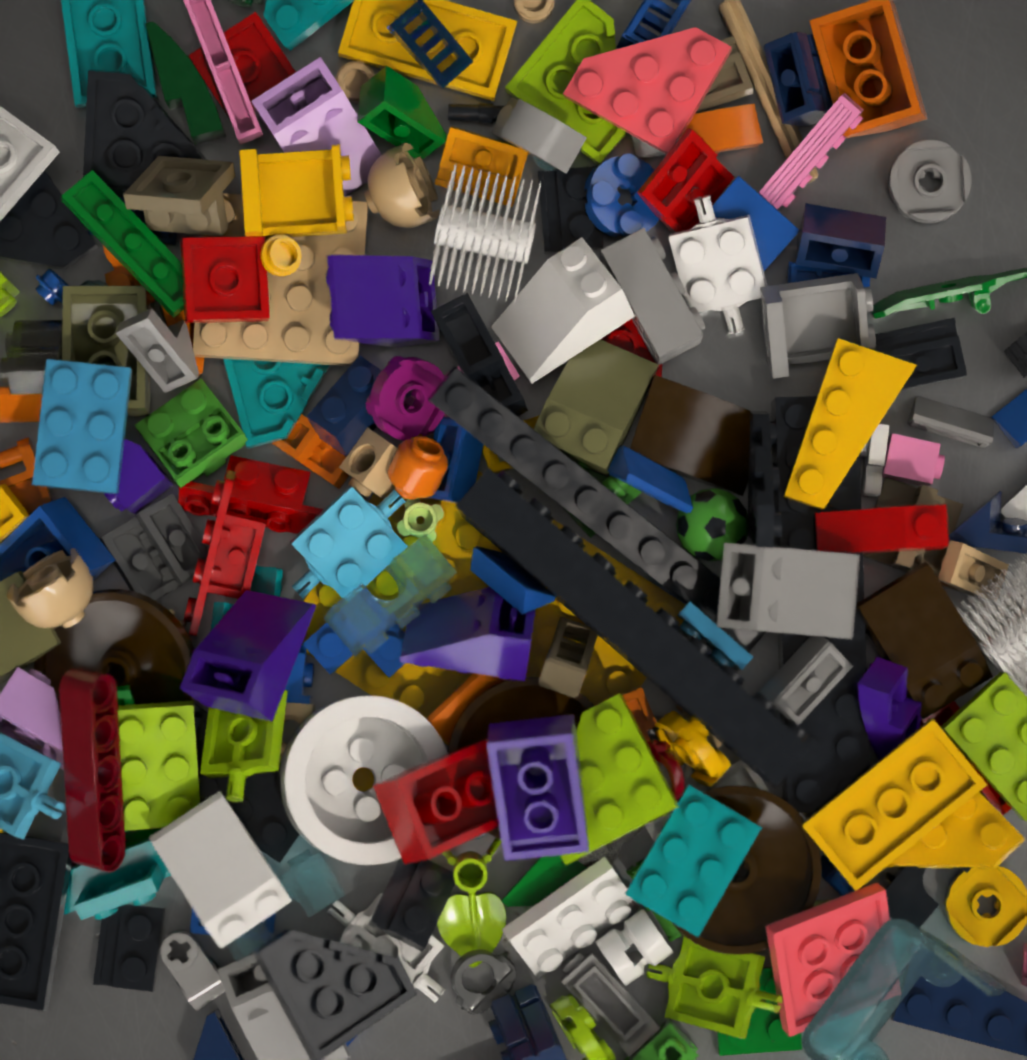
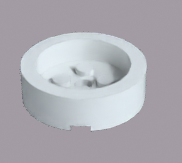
[279,696,448,865]

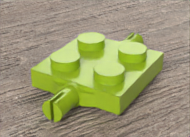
[200,690,288,802]
[647,936,782,1039]

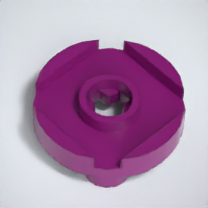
[366,356,445,441]

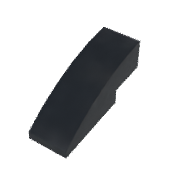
[431,293,528,416]

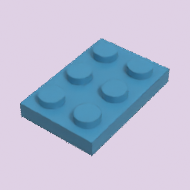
[32,359,132,494]

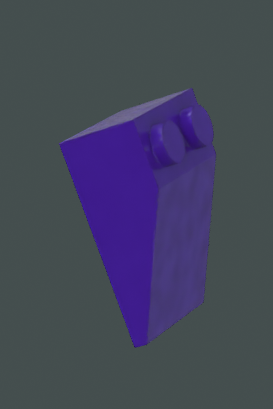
[487,715,589,861]

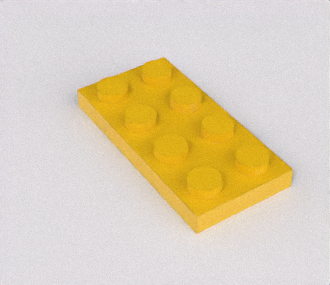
[338,0,517,101]
[802,718,987,891]

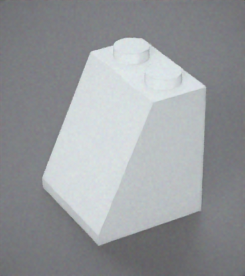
[149,791,292,948]

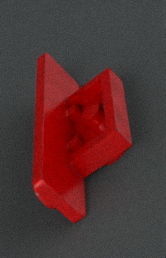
[178,455,324,534]
[183,470,267,637]

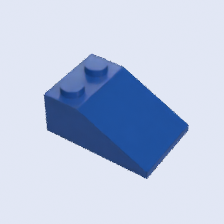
[0,496,116,581]

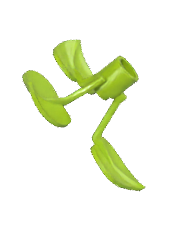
[437,838,507,968]

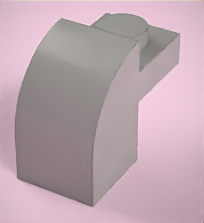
[491,97,587,174]

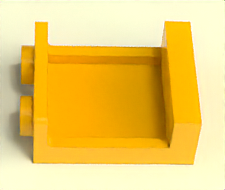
[240,144,354,239]

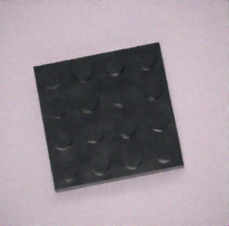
[0,833,72,1011]

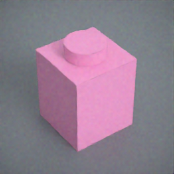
[882,433,945,486]

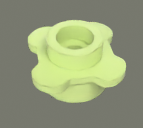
[397,498,444,544]

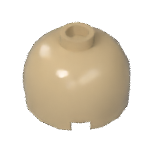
[364,143,440,228]
[6,549,94,628]

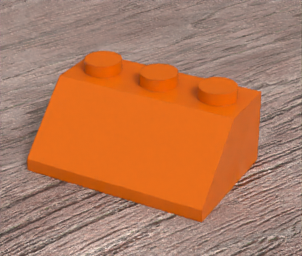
[809,0,928,138]

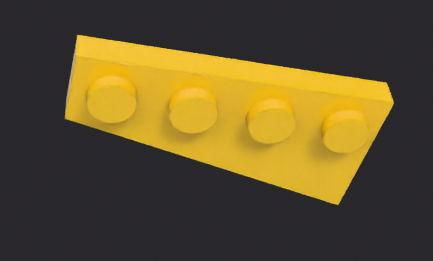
[783,338,917,510]

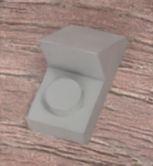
[115,308,199,393]

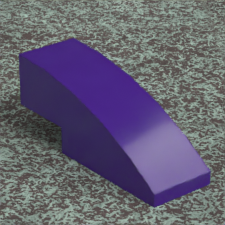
[858,657,921,761]

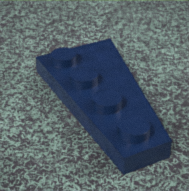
[891,939,1027,1056]

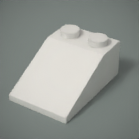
[491,237,635,384]

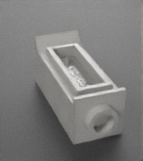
[561,951,660,1057]

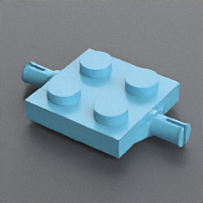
[290,485,408,603]
[0,732,65,840]

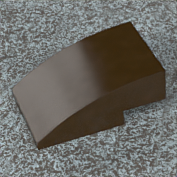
[630,375,750,497]

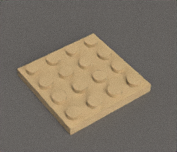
[193,193,368,366]

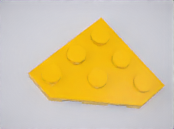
[887,792,1025,869]

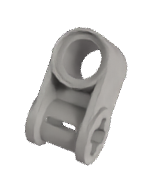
[160,929,225,1011]

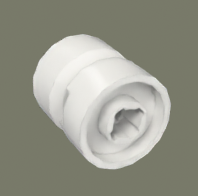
[595,909,673,986]

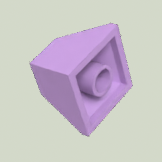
[0,667,64,770]

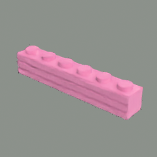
[183,0,264,145]
[758,93,864,210]

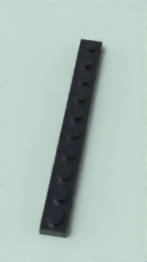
[428,366,766,653]

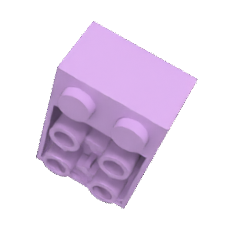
[251,57,382,196]

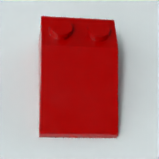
[373,738,499,864]

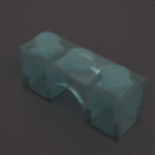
[323,534,457,657]
[227,849,346,962]

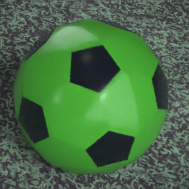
[676,488,750,562]

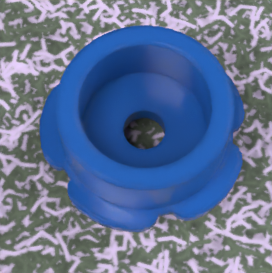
[35,268,69,305]

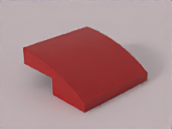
[637,128,735,233]

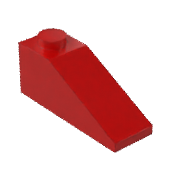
[815,504,949,554]

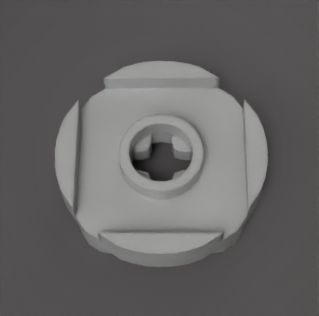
[888,140,972,223]

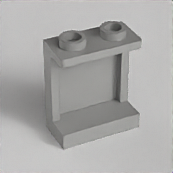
[760,273,876,379]

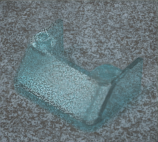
[802,919,1006,1060]

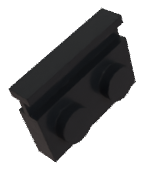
[537,166,604,254]
[875,317,967,391]
[368,858,455,952]
[93,904,165,992]

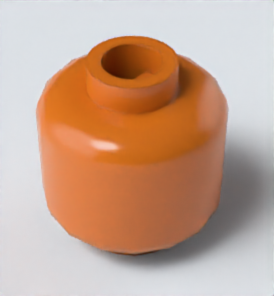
[388,436,448,500]

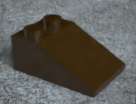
[856,562,993,719]

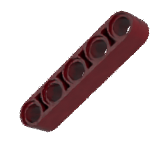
[59,668,126,872]

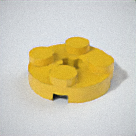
[655,710,731,787]
[943,866,1027,947]

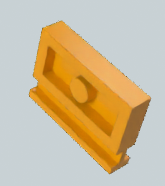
[434,126,529,207]

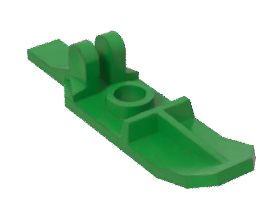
[870,267,1027,319]

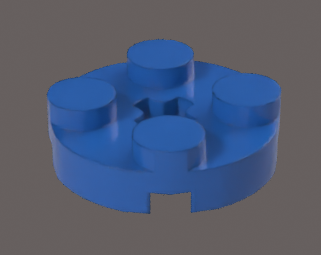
[584,153,659,237]

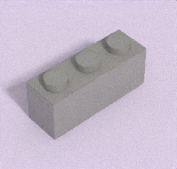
[599,228,705,365]

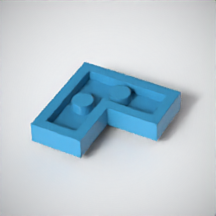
[677,602,753,671]

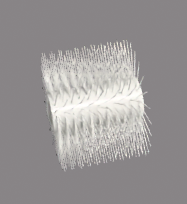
[429,164,541,304]
[955,553,1027,697]

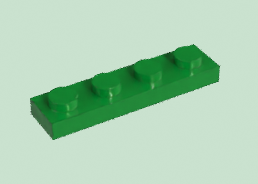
[61,170,184,318]

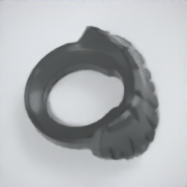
[450,949,517,1014]

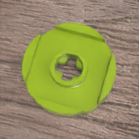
[549,993,616,1060]

